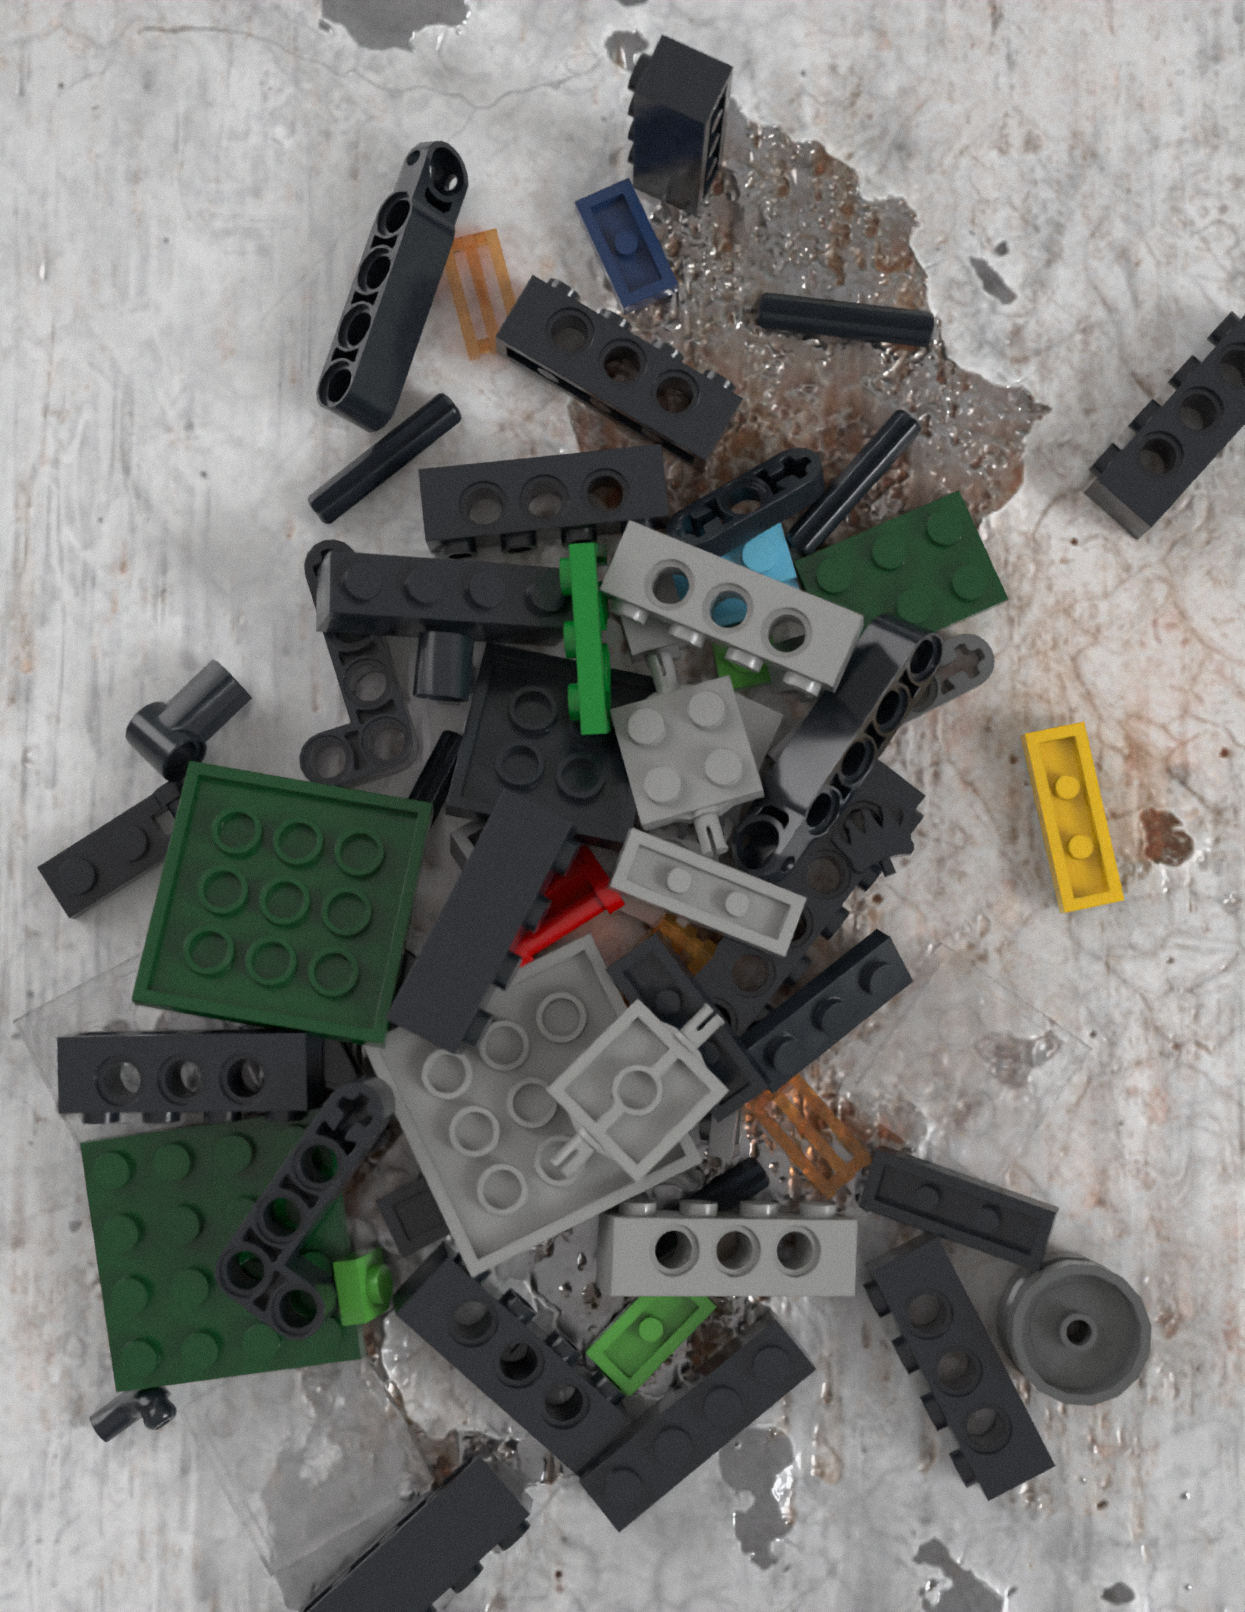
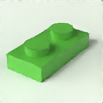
[585,1296,717,1398]

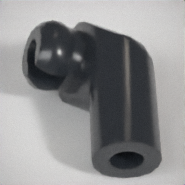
[90,1386,177,1443]

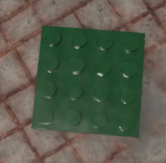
[131,761,434,1049]
[80,1105,366,1393]

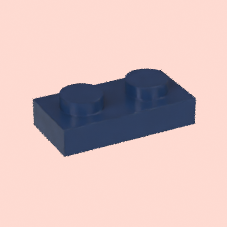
[574,178,678,315]

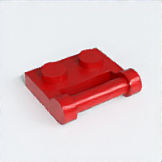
[514,845,626,968]

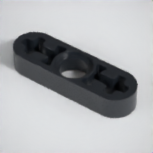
[666,448,825,557]

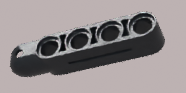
[316,140,469,433]
[731,613,944,884]

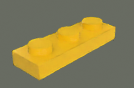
[1020,721,1125,914]

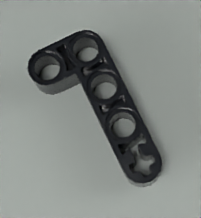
[299,539,419,789]
[215,1075,396,1340]

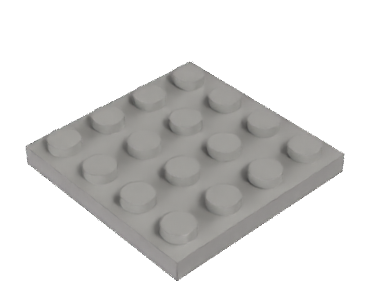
[363,933,703,1277]

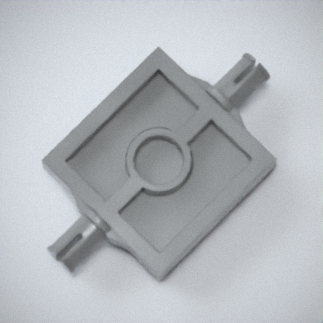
[610,652,765,857]
[546,999,729,1183]

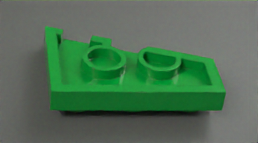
[559,542,613,735]

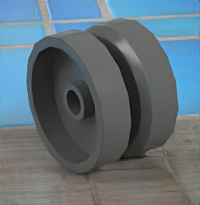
[997,1253,1151,1406]

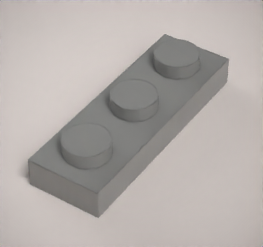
[606,828,807,958]

